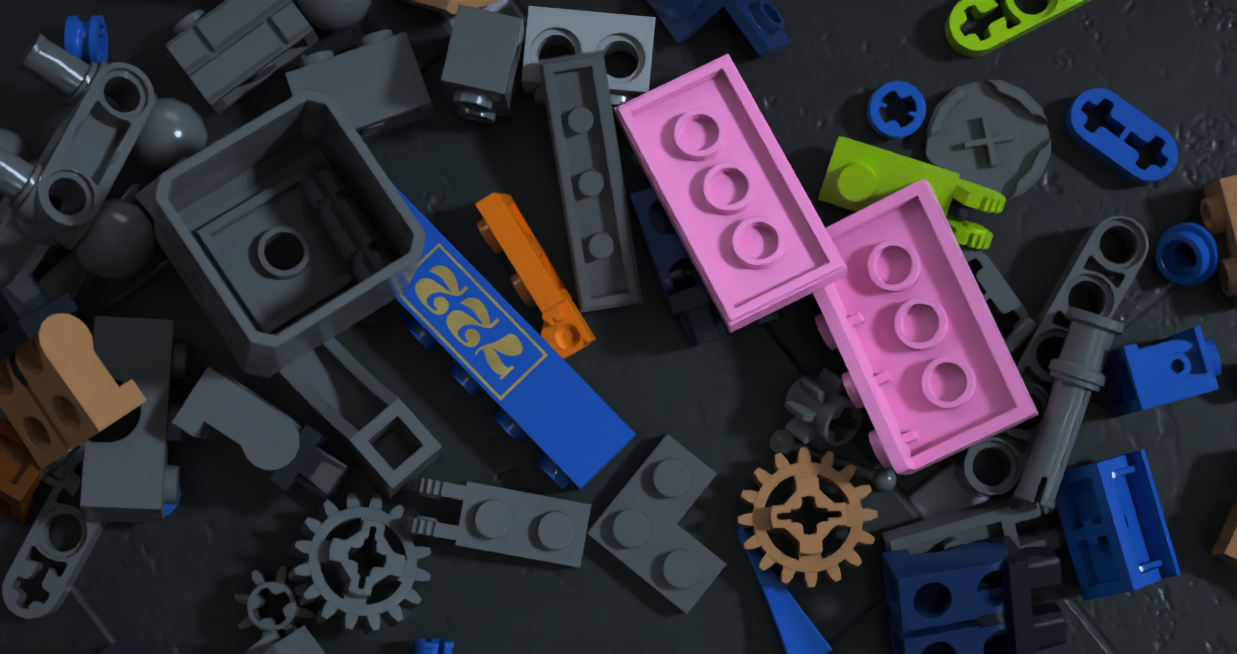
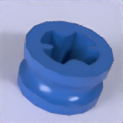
[64,15,108,64]
[866,81,926,140]

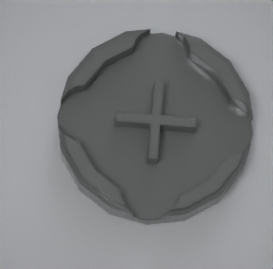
[924,80,1051,202]

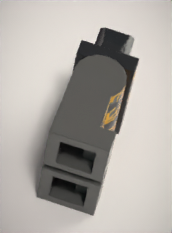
[171,367,354,500]

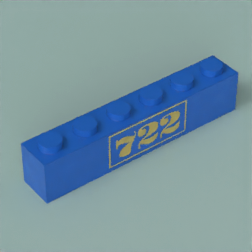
[385,182,636,490]

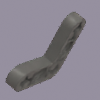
[0,407,107,619]

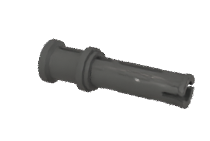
[1013,306,1125,509]

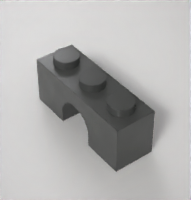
[80,316,187,523]

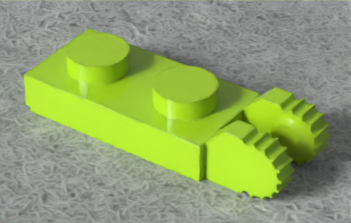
[818,136,1007,250]

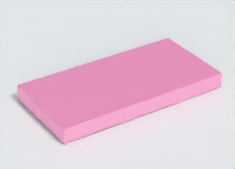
[614,54,848,333]

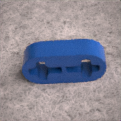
[1065,88,1178,186]

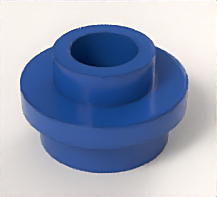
[1156,222,1220,286]

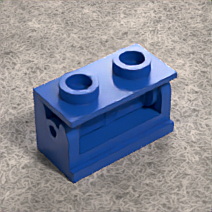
[1102,325,1221,418]
[1055,449,1181,601]

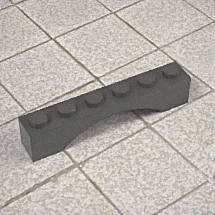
[134,156,442,501]

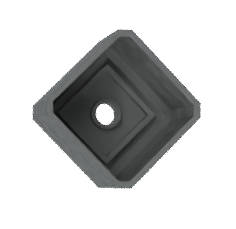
[154,88,426,378]

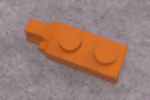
[475,192,596,359]

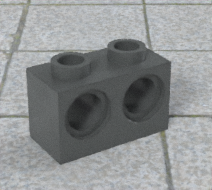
[441,4,526,123]

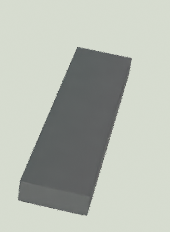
[539,49,643,313]

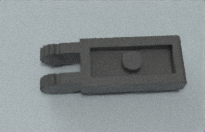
[404,477,592,568]
[881,489,1066,556]

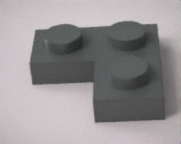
[587,434,727,614]

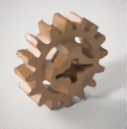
[736,447,878,589]

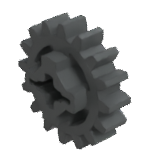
[288,492,431,636]

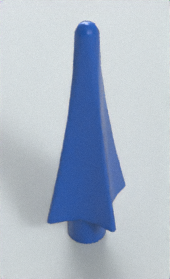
[737,527,833,654]

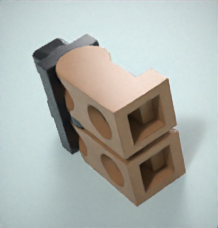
[0,273,147,470]

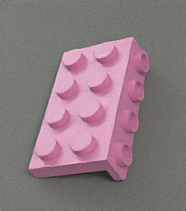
[813,178,1039,475]

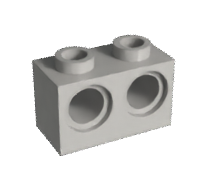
[521,6,656,111]

